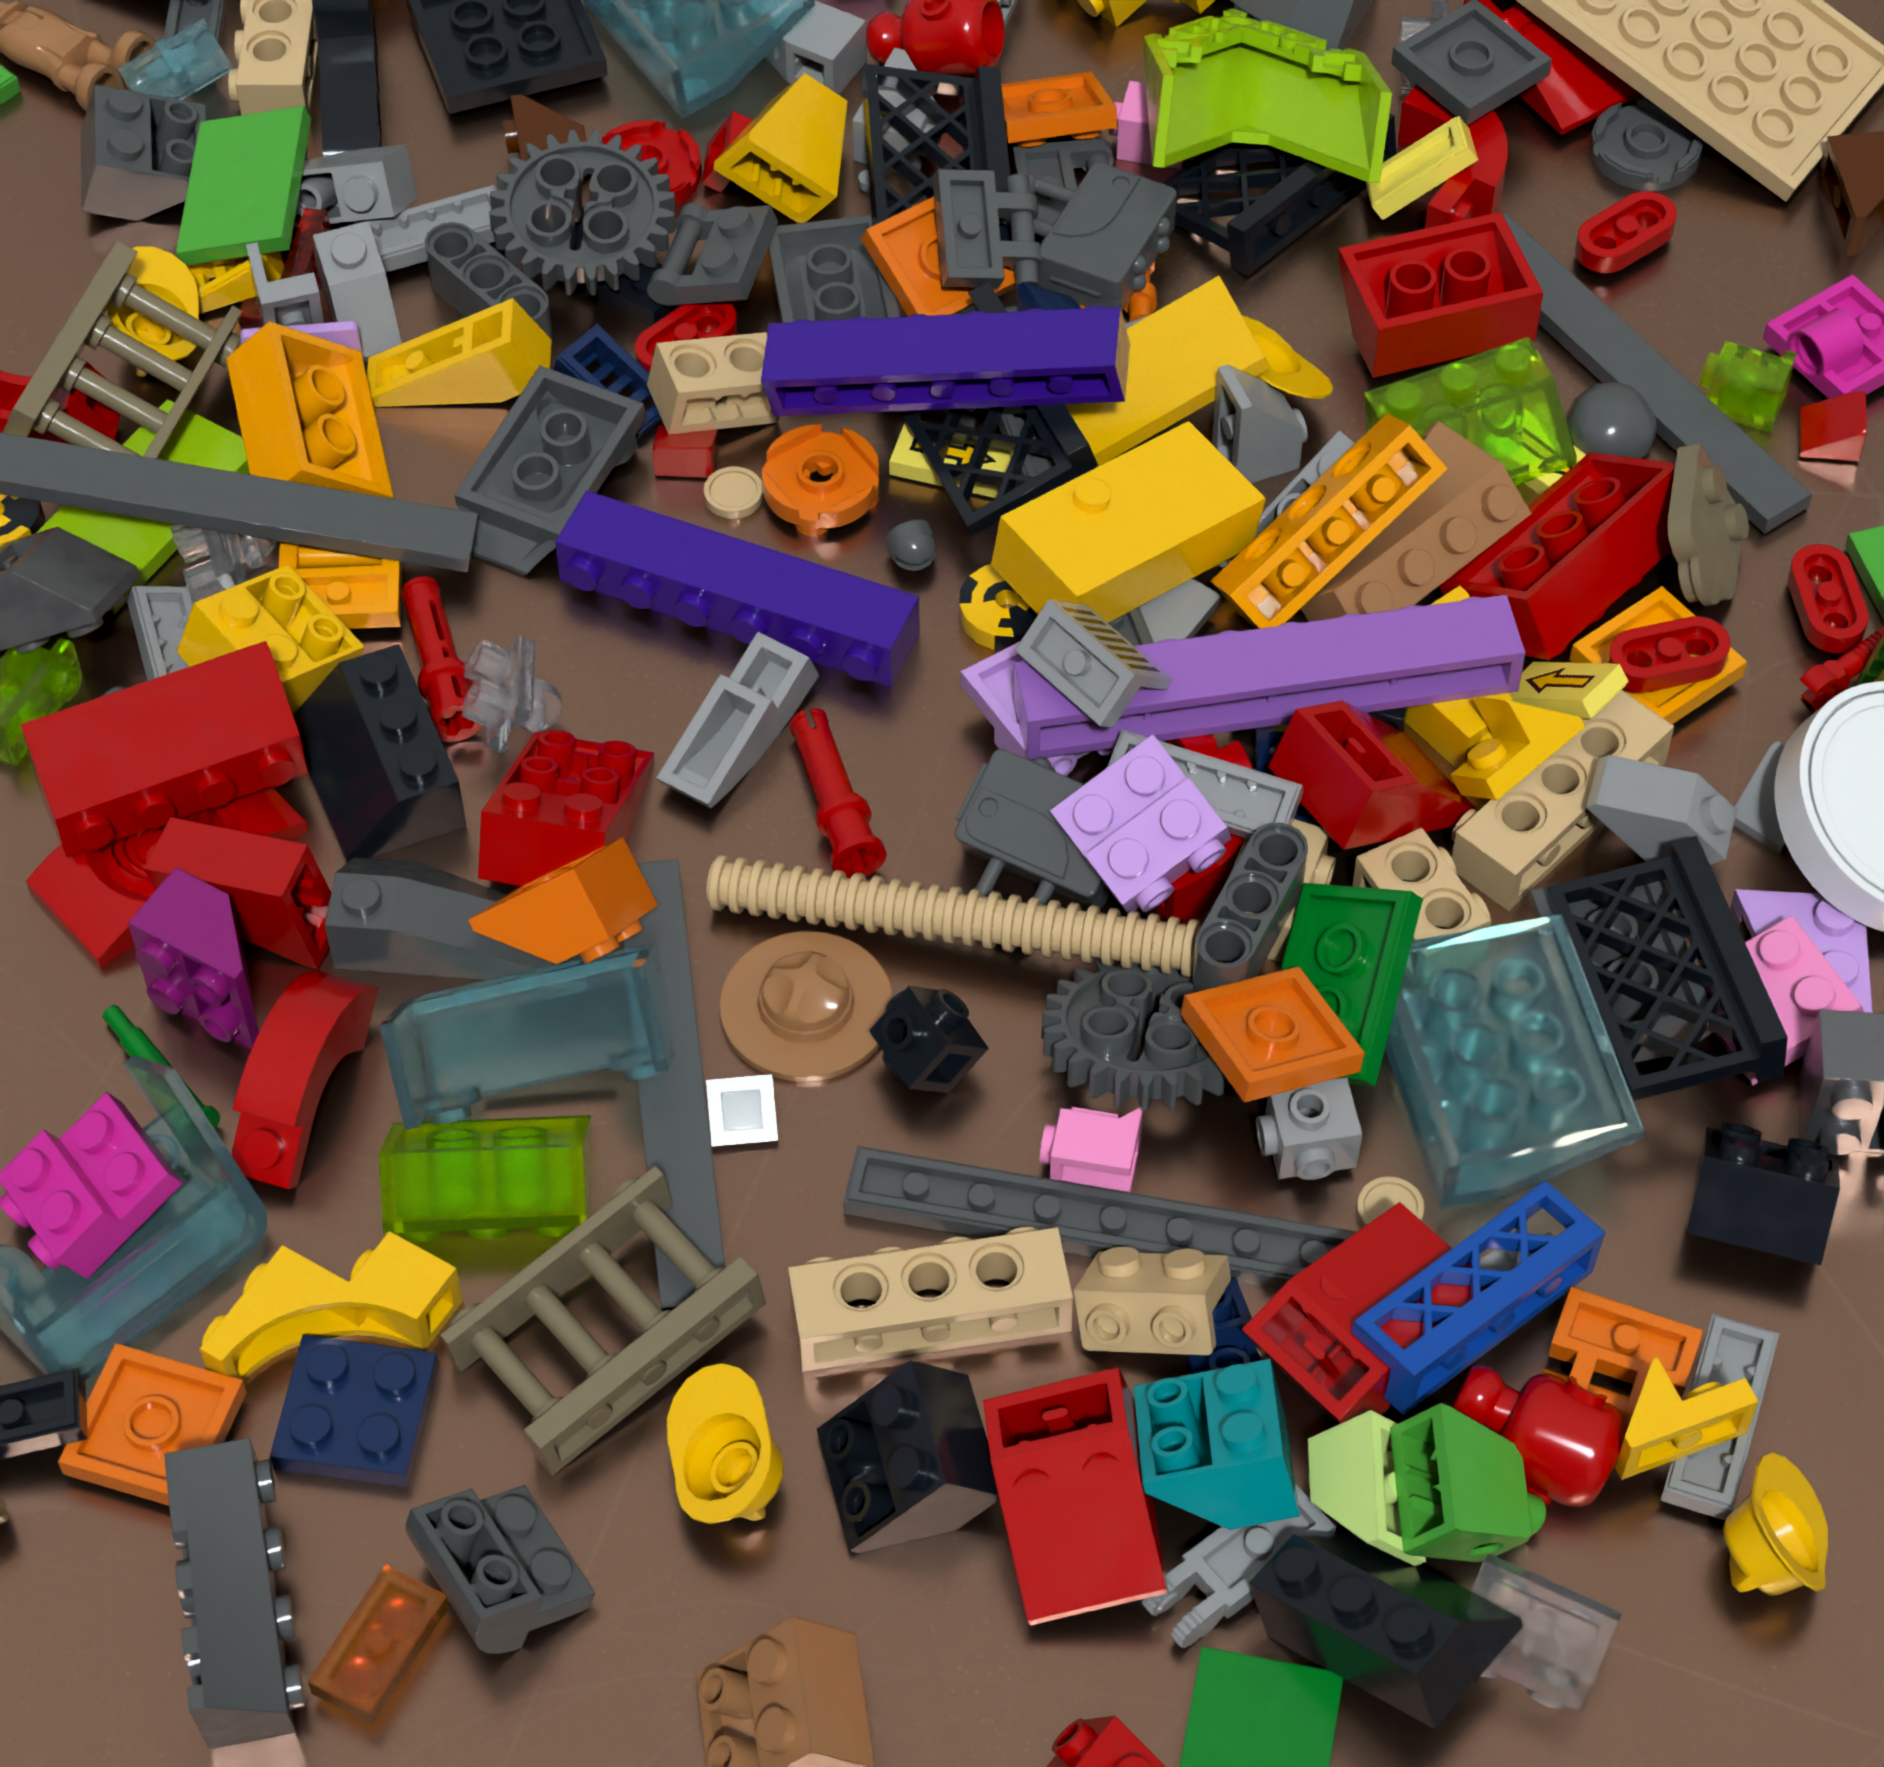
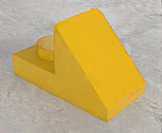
[1450,697,1586,800]
[1615,1357,1759,1480]

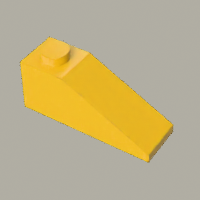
[367,298,552,407]

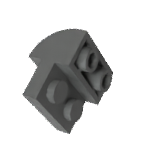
[406,1485,595,1654]

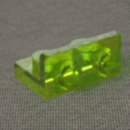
[0,638,83,766]

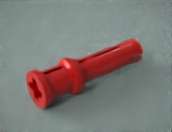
[401,576,484,742]
[789,708,887,878]

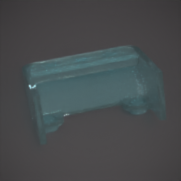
[379,944,675,1130]
[0,1056,267,1380]

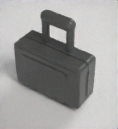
[999,163,1177,311]
[954,749,1110,908]

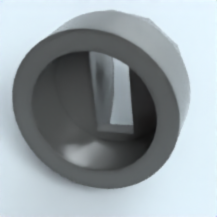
[885,519,937,572]

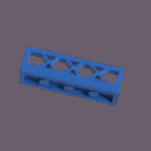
[1351,1180,1605,1416]

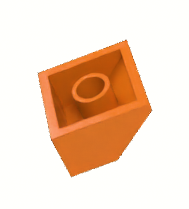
[468,837,658,964]

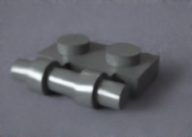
[932,169,1043,288]

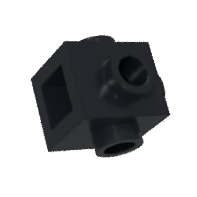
[869,986,989,1093]

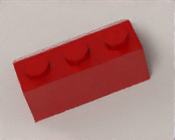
[1338,212,1543,378]

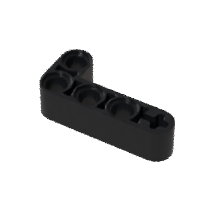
[312,0,383,156]

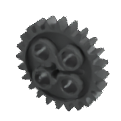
[489,130,675,296]
[1041,959,1229,1111]

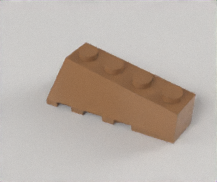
[1301,421,1532,622]

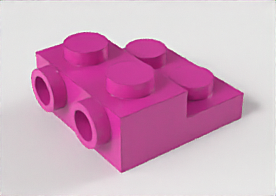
[0,1092,183,1279]

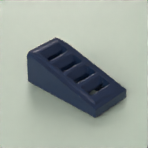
[553,324,662,440]

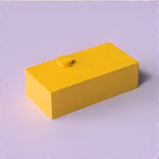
[991,421,1266,623]

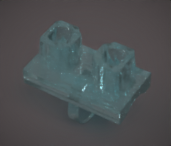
[118,18,234,100]

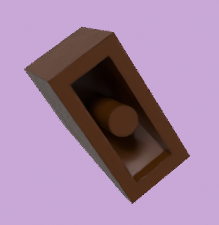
[1818,131,1884,257]

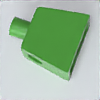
[1390,1403,1546,1562]

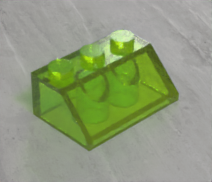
[1364,337,1577,486]
[378,1115,591,1242]

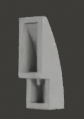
[656,632,819,809]

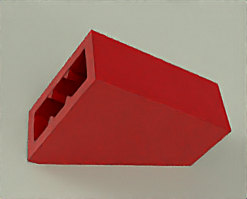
[143,817,331,969]

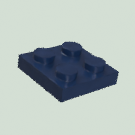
[269,1335,440,1488]

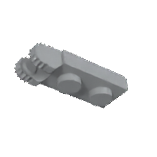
[1141,1484,1336,1648]

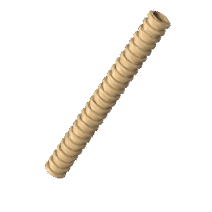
[706,854,1201,978]

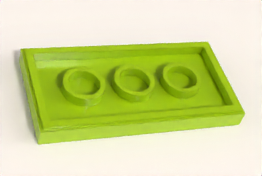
[36,399,250,615]

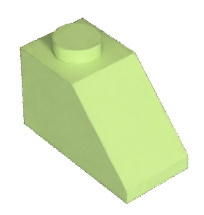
[1308,1410,1426,1566]

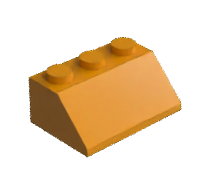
[226,321,394,499]

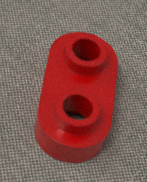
[1575,191,1677,273]
[635,301,737,373]
[1787,544,1869,653]
[1607,616,1731,693]

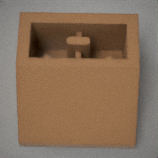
[695,1616,875,1767]

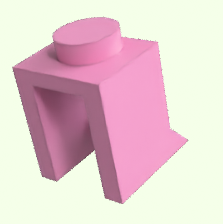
[1039,1107,1143,1193]

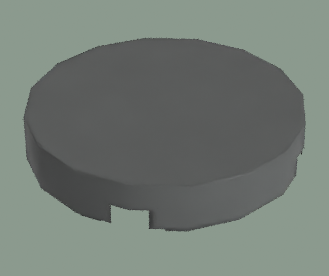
[1590,99,1704,191]

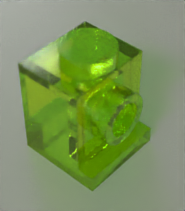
[1699,341,1797,433]

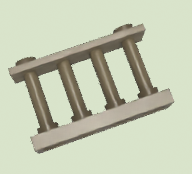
[3,240,242,459]
[440,1166,767,1476]

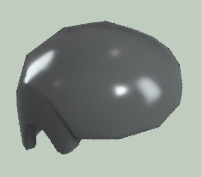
[1561,382,1657,458]

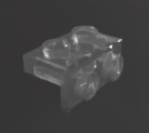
[1471,1553,1623,1710]

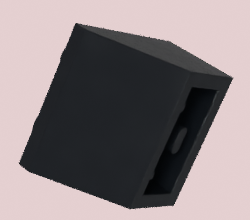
[1686,1123,1840,1265]
[817,1360,1000,1553]

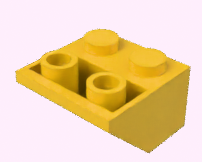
[177,564,365,714]

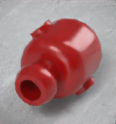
[866,0,1005,76]
[1451,1365,1628,1508]

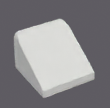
[706,1074,778,1146]

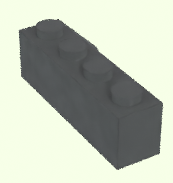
[164,1438,305,1749]

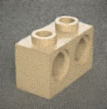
[647,332,780,435]
[1352,828,1491,987]

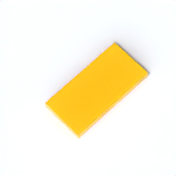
[1065,276,1271,466]

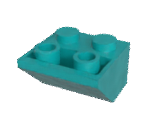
[1133,1359,1300,1530]

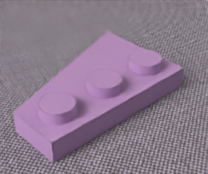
[1731,889,1873,1061]

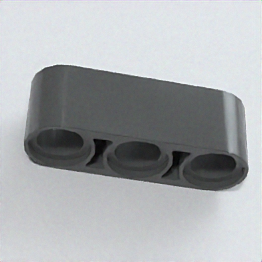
[425,222,554,349]
[1192,822,1308,992]

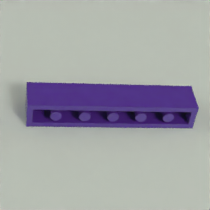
[761,306,1130,416]
[555,490,920,688]

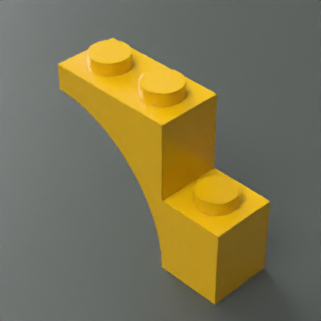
[199,1231,463,1381]

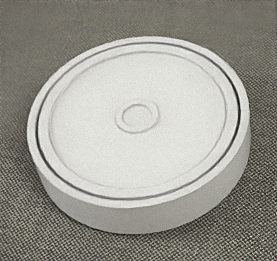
[1774,681,1884,932]

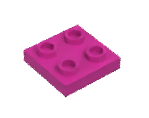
[1763,274,1884,399]

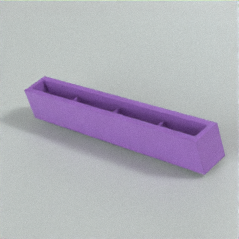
[1014,595,1525,760]

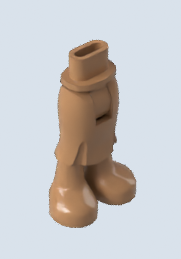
[0,0,159,111]

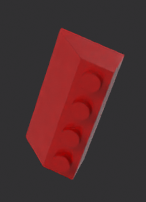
[1439,452,1675,660]
[20,641,308,858]

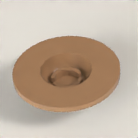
[719,931,893,1082]

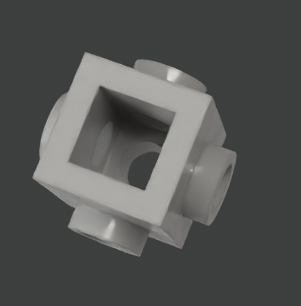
[1256,1077,1363,1180]

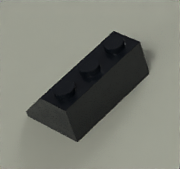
[293,644,467,864]
[1249,1530,1523,1729]

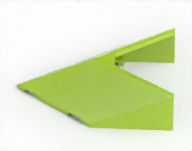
[1143,8,1392,183]

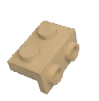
[1074,1247,1231,1355]

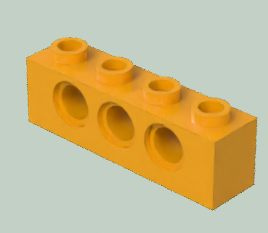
[1210,413,1448,629]

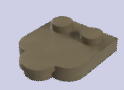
[1667,443,1749,606]

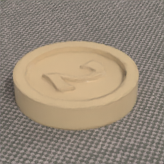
[704,466,763,519]
[1356,1176,1424,1227]

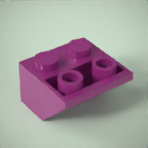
[128,867,259,1049]

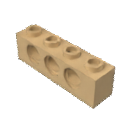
[228,0,319,116]
[1451,690,1674,912]
[788,1227,1073,1372]

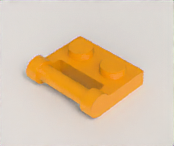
[278,541,404,629]

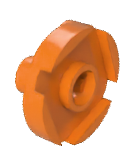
[762,424,879,536]

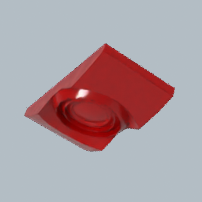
[26,787,308,968]

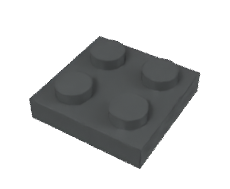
[1391,0,1552,125]

